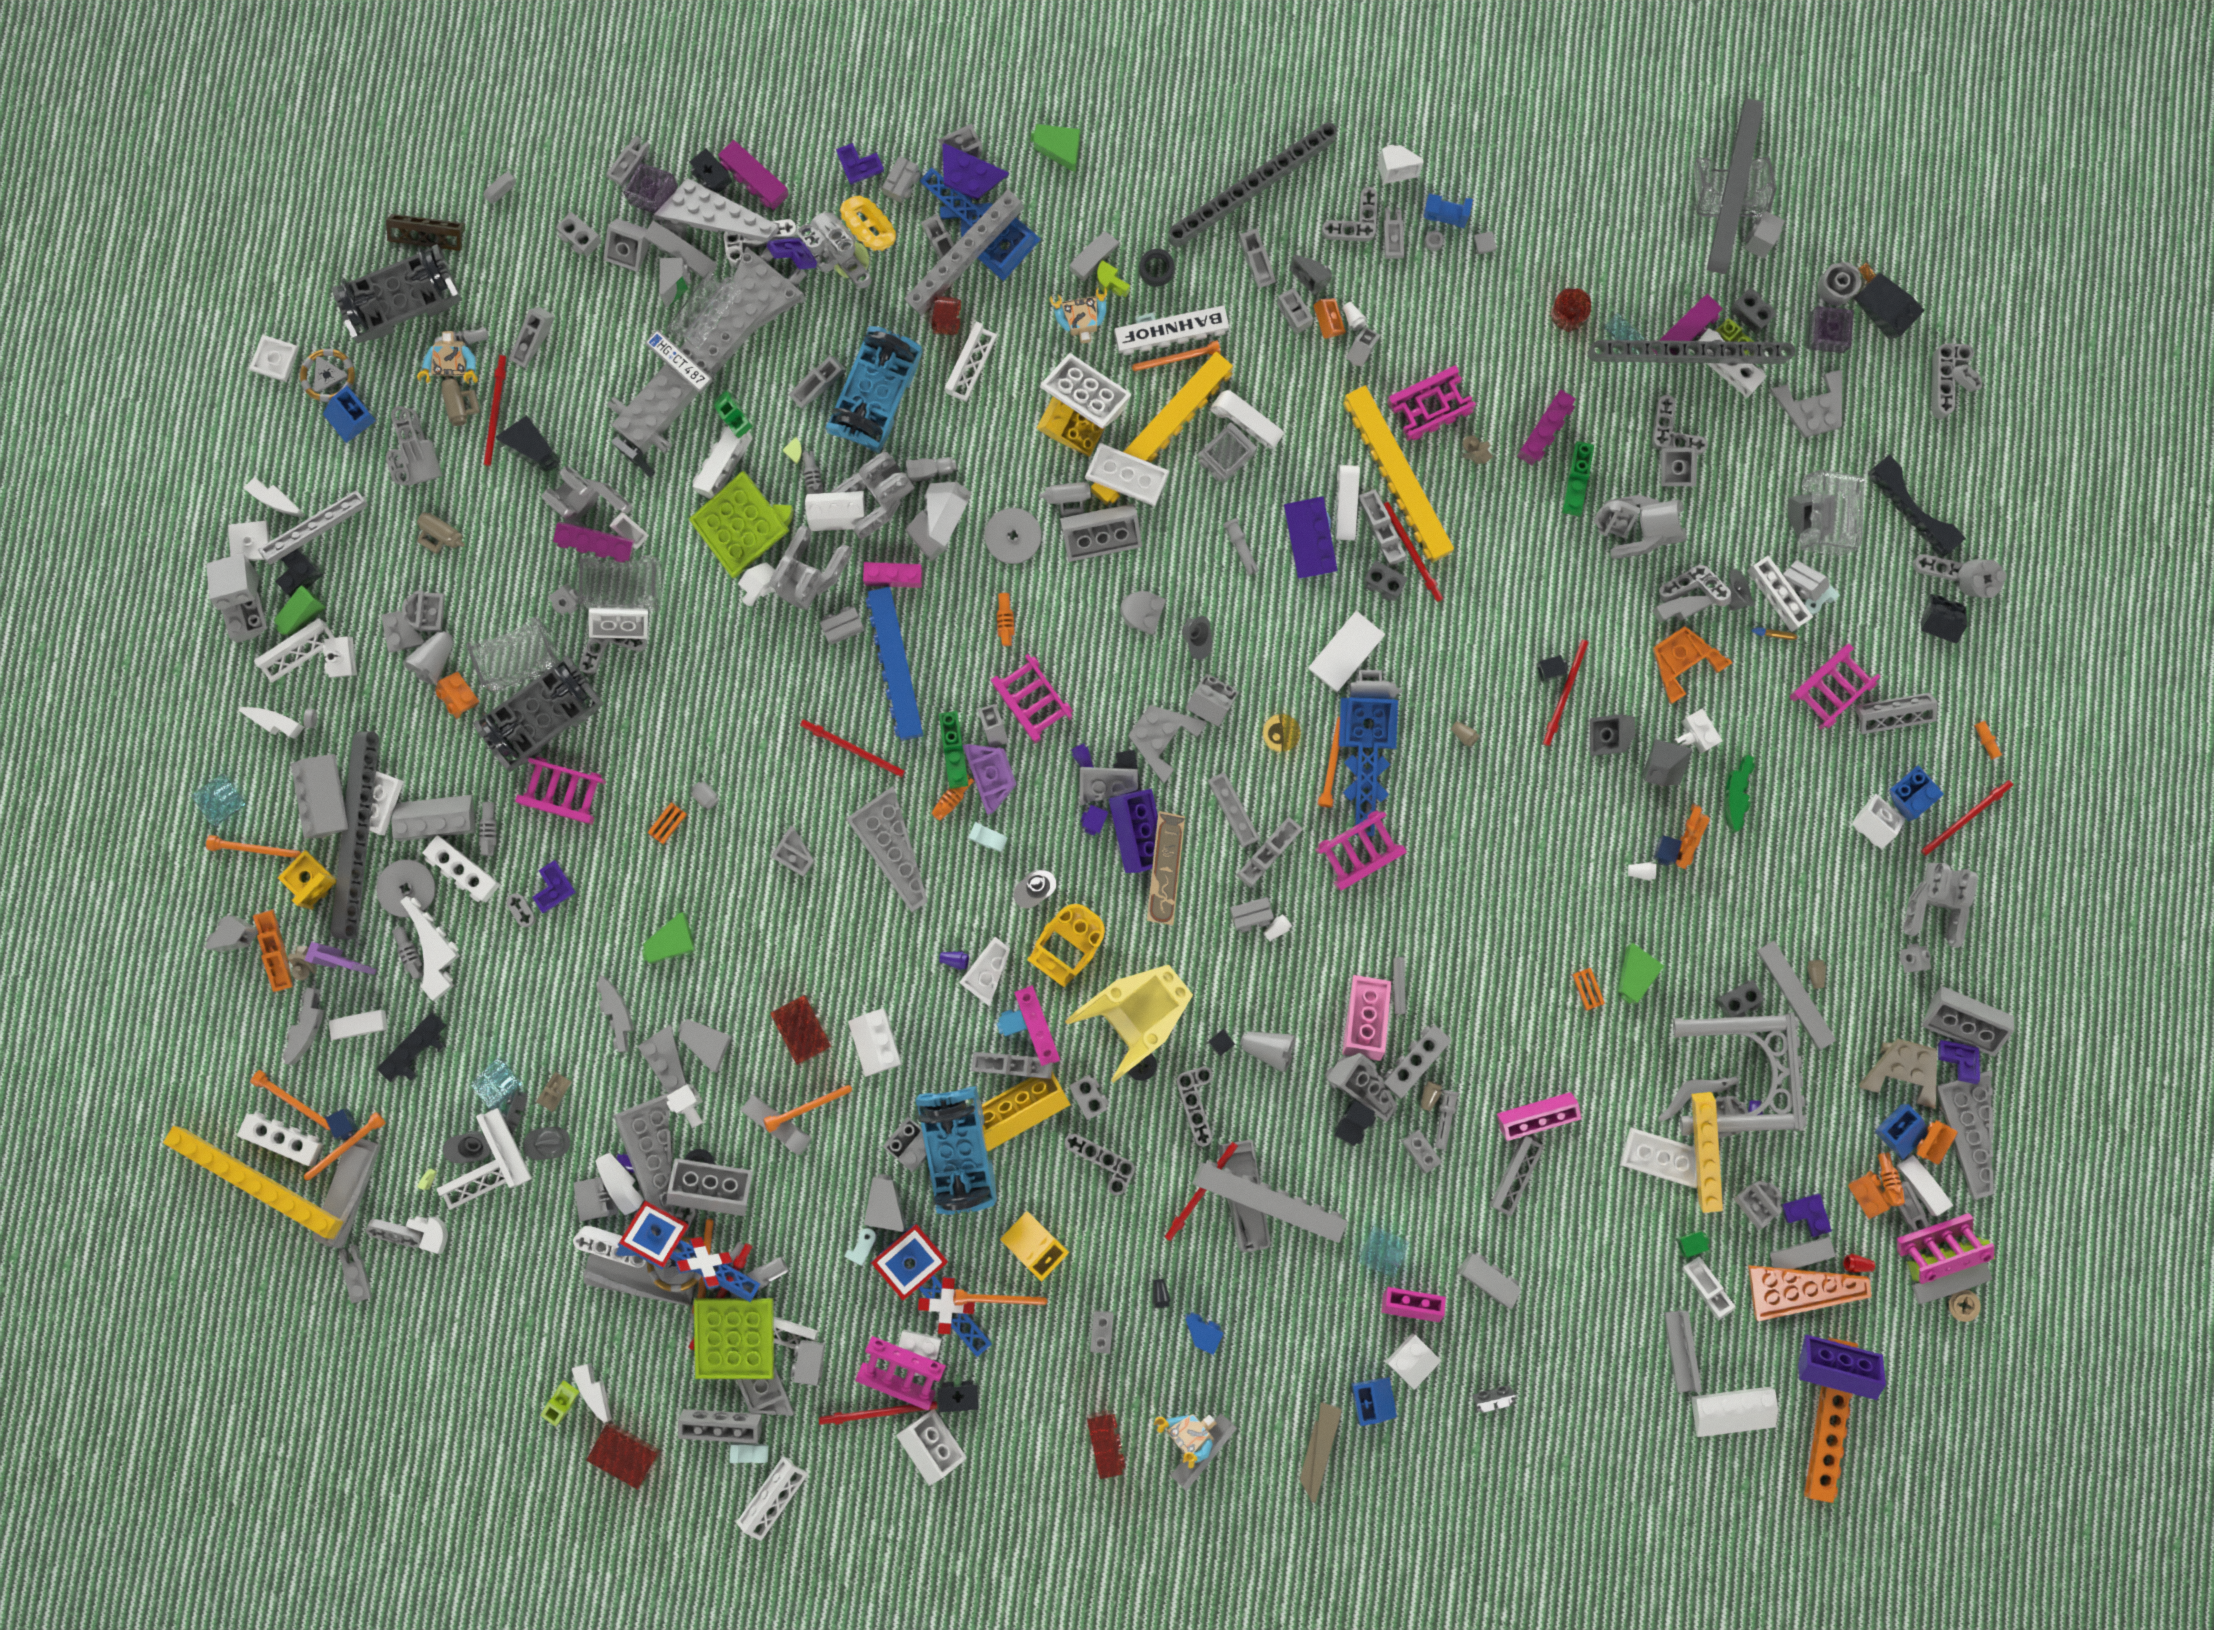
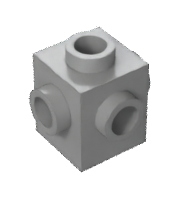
[548,583,582,615]
[1900,943,1931,973]

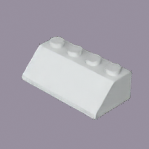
[692,426,753,499]
[1691,1387,1778,1437]

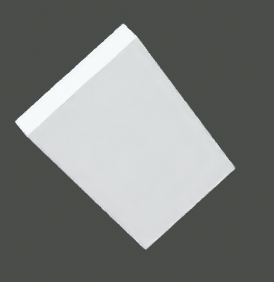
[1085,443,1170,507]
[1308,611,1385,692]
[1620,1128,1697,1188]

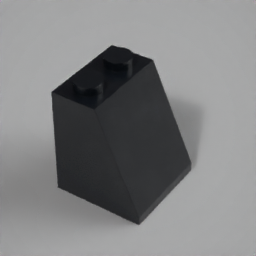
[496,415,561,472]

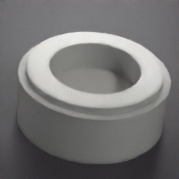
[1425,231,1444,251]
[304,709,317,728]

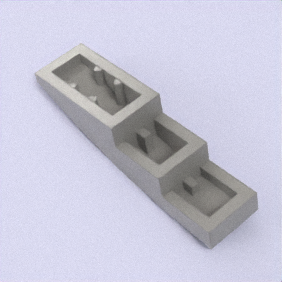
[643,221,718,281]
[1358,489,1407,567]
[1236,817,1303,888]
[971,1052,1052,1079]
[1912,1262,1992,1304]

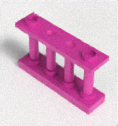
[1789,643,1881,730]
[991,654,1073,744]
[515,756,606,825]
[1315,810,1407,891]
[1014,985,1061,1066]
[1897,1213,1994,1284]
[855,1336,946,1411]

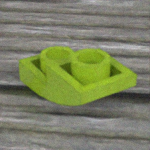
[1715,318,1754,355]

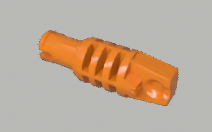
[996,593,1015,646]
[931,775,974,821]
[1877,1152,1905,1206]

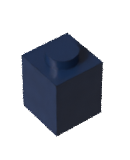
[1653,835,1682,866]
[325,1109,358,1141]

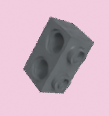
[1730,288,1776,335]
[1362,560,1408,601]
[1715,980,1765,1018]

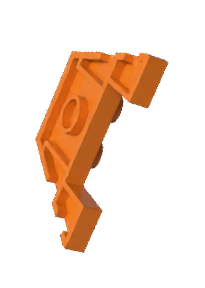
[1652,626,1733,704]
[1676,804,1710,869]

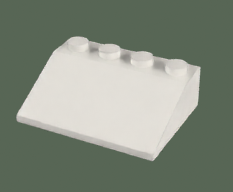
[1040,353,1131,429]

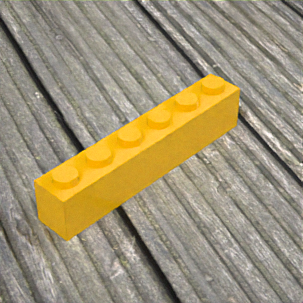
[1691,1092,1723,1213]

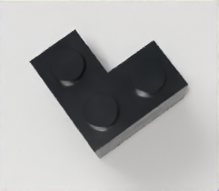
[275,548,323,597]
[1333,1100,1376,1146]

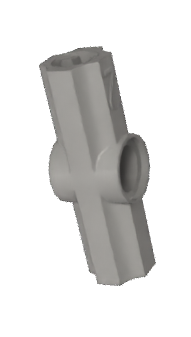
[731,1257,789,1298]

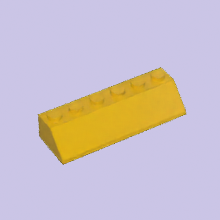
[982,1072,1071,1152]

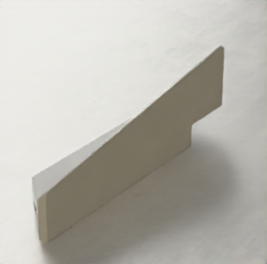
[1299,1402,1342,1503]

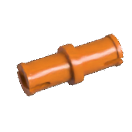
[1974,721,2002,760]

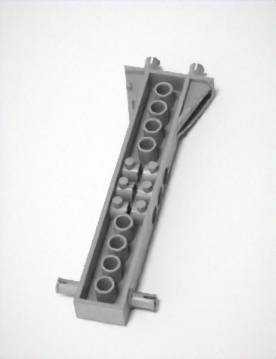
[607,247,807,455]

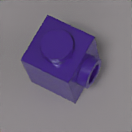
[1080,805,1108,836]

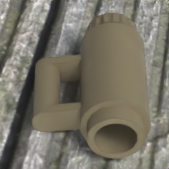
[441,375,480,426]
[417,512,465,554]

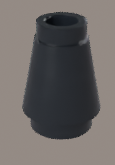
[1152,1279,1171,1309]

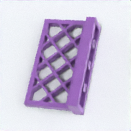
[305,942,377,975]

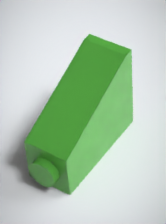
[1031,124,1080,172]
[273,585,326,637]
[642,912,696,964]
[1618,943,1664,1004]

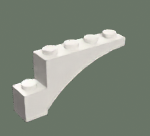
[400,896,460,1001]

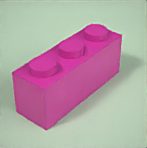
[863,562,923,588]
[1381,1287,1446,1323]

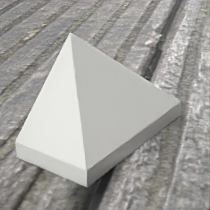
[609,511,649,549]

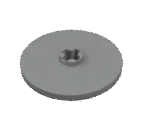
[985,508,1041,564]
[376,860,436,917]

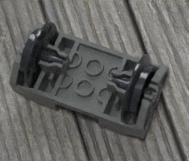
[332,244,462,343]
[473,655,604,772]

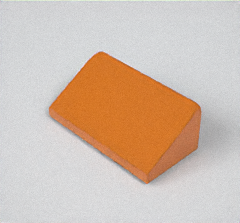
[1314,298,1346,339]

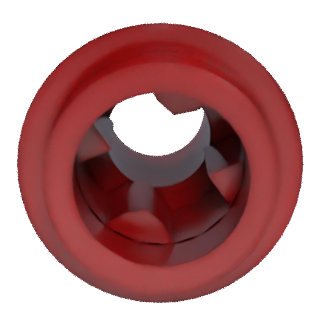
[1843,1253,1875,1273]

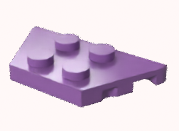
[963,744,1017,815]

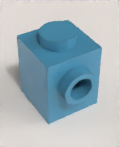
[996,1009,1027,1037]

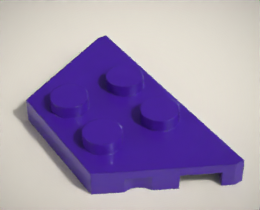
[943,143,1009,200]

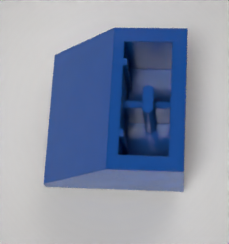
[323,386,377,443]
[1889,765,1944,822]
[1874,1104,1928,1160]
[1184,1312,1223,1355]
[1351,1377,1397,1426]

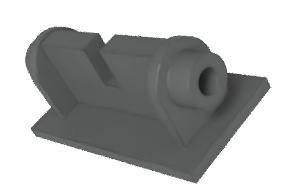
[501,1089,528,1131]
[1472,1385,1515,1413]

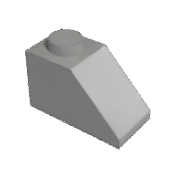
[1346,326,1381,367]
[978,704,1008,747]

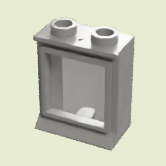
[1198,422,1257,484]

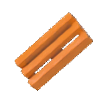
[647,802,687,845]
[1572,968,1605,1011]

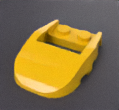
[1027,904,1105,987]

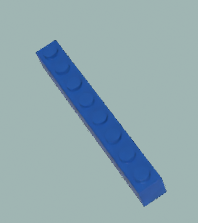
[865,587,924,741]

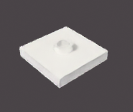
[249,335,299,382]
[228,521,270,561]

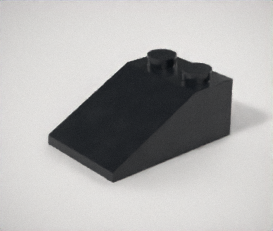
[1853,272,1925,340]

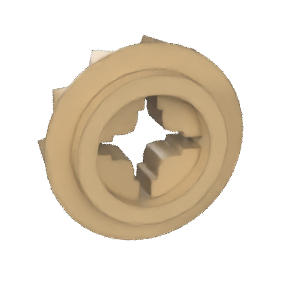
[1948,1290,1980,1322]

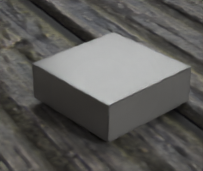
[1473,231,1497,255]

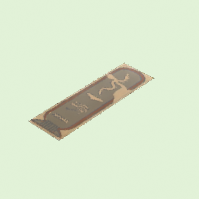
[1147,811,1185,925]

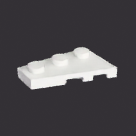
[369,771,404,836]
[959,937,1010,1006]

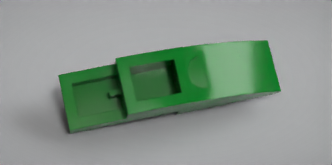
[713,389,753,439]
[1561,441,1595,517]
[938,711,969,789]
[1724,755,1755,834]

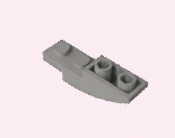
[596,976,634,1053]
[283,988,324,1065]

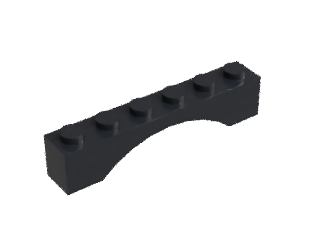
[1867,454,1966,557]

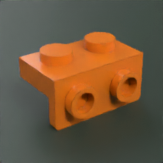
[435,671,480,719]
[1917,1120,1958,1165]
[1848,1171,1891,1219]

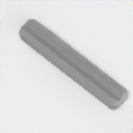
[1393,957,1406,1014]

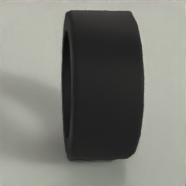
[1139,248,1175,287]

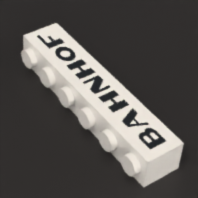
[1114,305,1229,355]

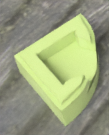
[783,437,802,465]
[417,1169,437,1190]

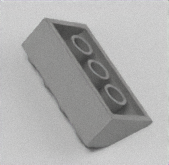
[1060,503,1142,562]
[291,754,348,838]
[391,795,476,842]
[1922,986,2014,1057]
[667,1158,753,1216]

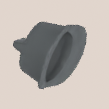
[1727,569,1754,611]
[1182,616,1212,660]
[523,1127,570,1160]
[443,1130,491,1164]

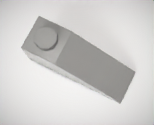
[509,307,555,368]

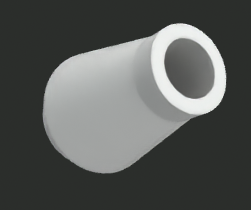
[1343,302,1367,331]
[1628,862,1656,881]
[1263,914,1292,942]

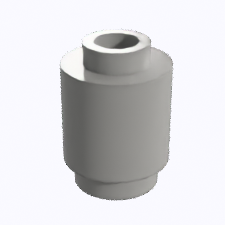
[691,782,719,810]

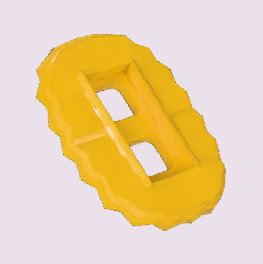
[839,196,896,251]

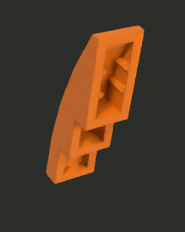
[253,909,293,992]

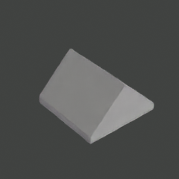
[1661,448,1697,486]

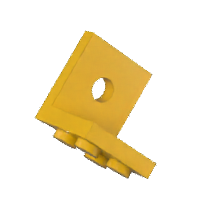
[278,850,337,910]

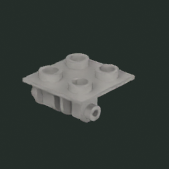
[573,1177,619,1221]

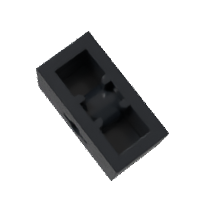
[689,148,732,194]
[937,1380,980,1413]

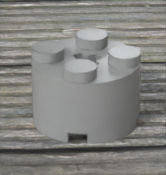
[1817,262,1861,306]
[1958,559,2007,598]

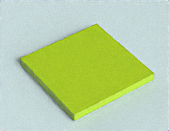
[689,471,790,578]
[694,1298,775,1379]

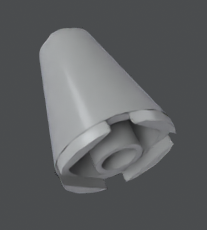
[403,631,454,685]
[1240,1031,1296,1072]

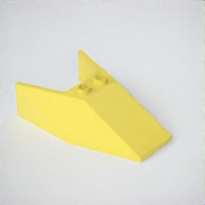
[1065,965,1193,1083]

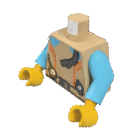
[1049,287,1107,343]
[417,331,478,384]
[1154,1414,1217,1468]

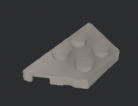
[737,1363,795,1416]

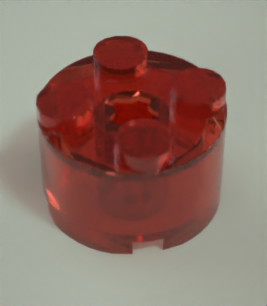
[1550,288,1592,332]
[932,296,961,336]

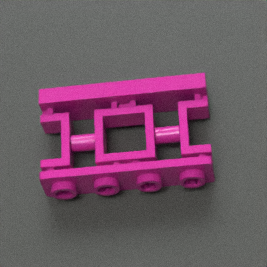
[1387,365,1476,441]

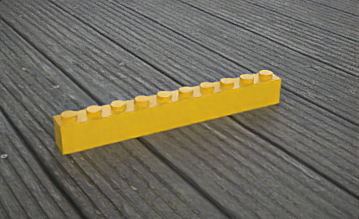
[1091,351,1233,507]
[1343,385,1454,563]
[163,1126,344,1239]

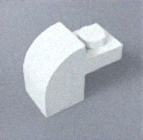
[406,1216,448,1254]

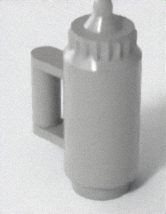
[1039,482,1091,517]
[1350,670,1403,699]

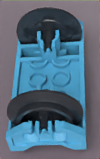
[825,326,923,454]
[915,1086,997,1215]

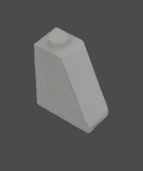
[678,1019,732,1072]

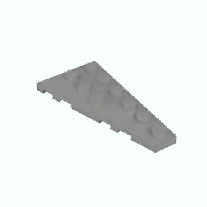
[654,178,779,243]
[846,786,928,913]
[1936,1070,1993,1200]
[613,1093,675,1217]

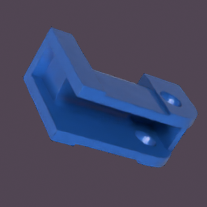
[1423,193,1473,228]

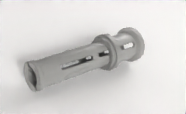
[1223,518,1259,576]
[1434,1090,1460,1150]

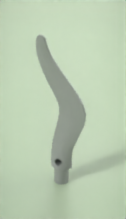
[1658,1076,1739,1121]

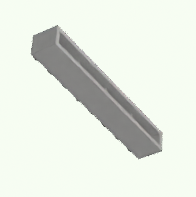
[1192,1160,1347,1243]

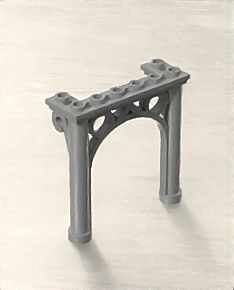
[1673,1012,1806,1136]

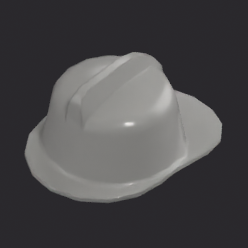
[1014,870,1056,908]

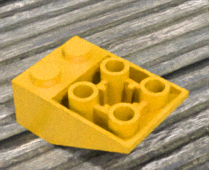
[1036,396,1105,457]
[1000,1211,1069,1282]

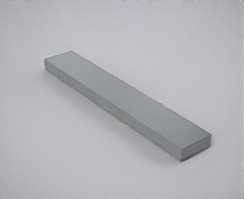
[258,490,368,565]
[1756,941,1836,1050]

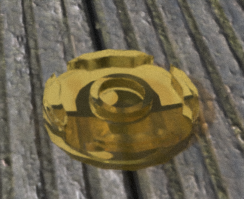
[1263,714,1301,752]

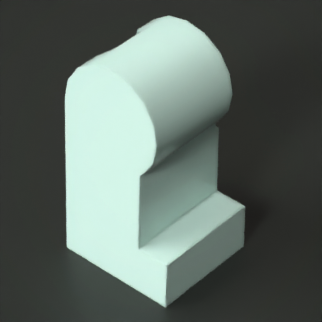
[1803,584,1840,615]
[968,822,1008,852]
[844,1228,877,1266]
[730,1442,769,1463]

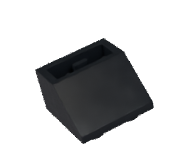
[1920,594,1967,644]

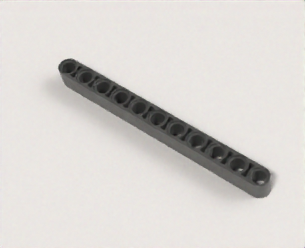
[1706,98,1764,274]
[1169,122,1337,247]
[1587,340,1796,364]
[331,731,379,939]

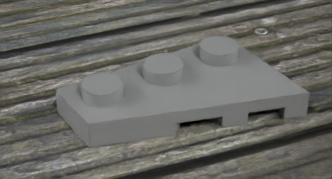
[1080,767,1138,806]
[637,1025,687,1094]

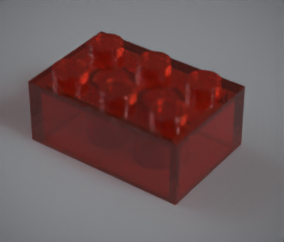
[770,995,834,1066]
[1087,1410,1126,1479]
[586,1422,662,1490]

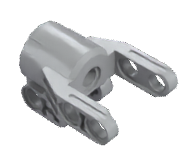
[798,212,872,288]
[386,406,443,486]
[830,452,915,539]
[541,466,633,528]
[1604,495,1687,559]
[769,525,852,610]
[1903,863,1978,948]

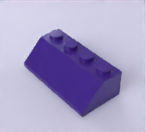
[1283,496,1338,579]
[1109,788,1158,873]
[1798,1334,1886,1400]

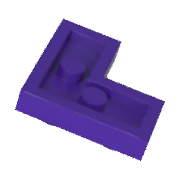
[836,143,884,185]
[766,238,817,270]
[532,860,576,914]
[1938,1040,1980,1084]
[1781,1193,1832,1237]

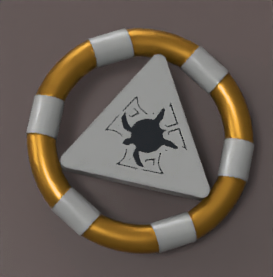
[300,349,355,402]
[647,1236,701,1292]

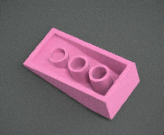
[1342,975,1391,1061]

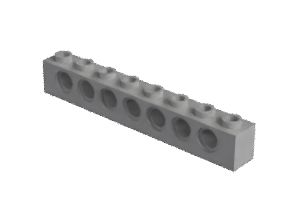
[904,189,1025,317]

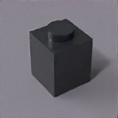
[1536,655,1568,683]
[1207,1029,1235,1057]

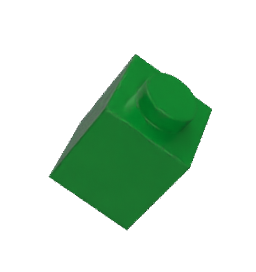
[1676,1230,1710,1258]

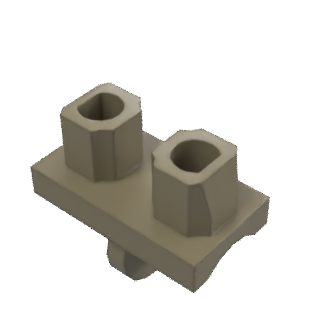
[1462,436,1493,465]
[288,946,318,980]
[536,1072,572,1112]

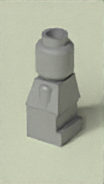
[906,457,957,482]

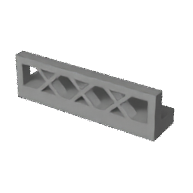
[1856,693,1938,734]
[1489,1136,1544,1216]
[1663,1310,1702,1393]
[1170,1413,1237,1491]

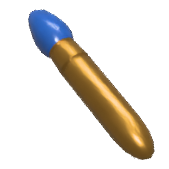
[1752,627,1798,640]

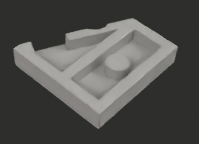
[381,611,425,653]
[771,826,814,877]

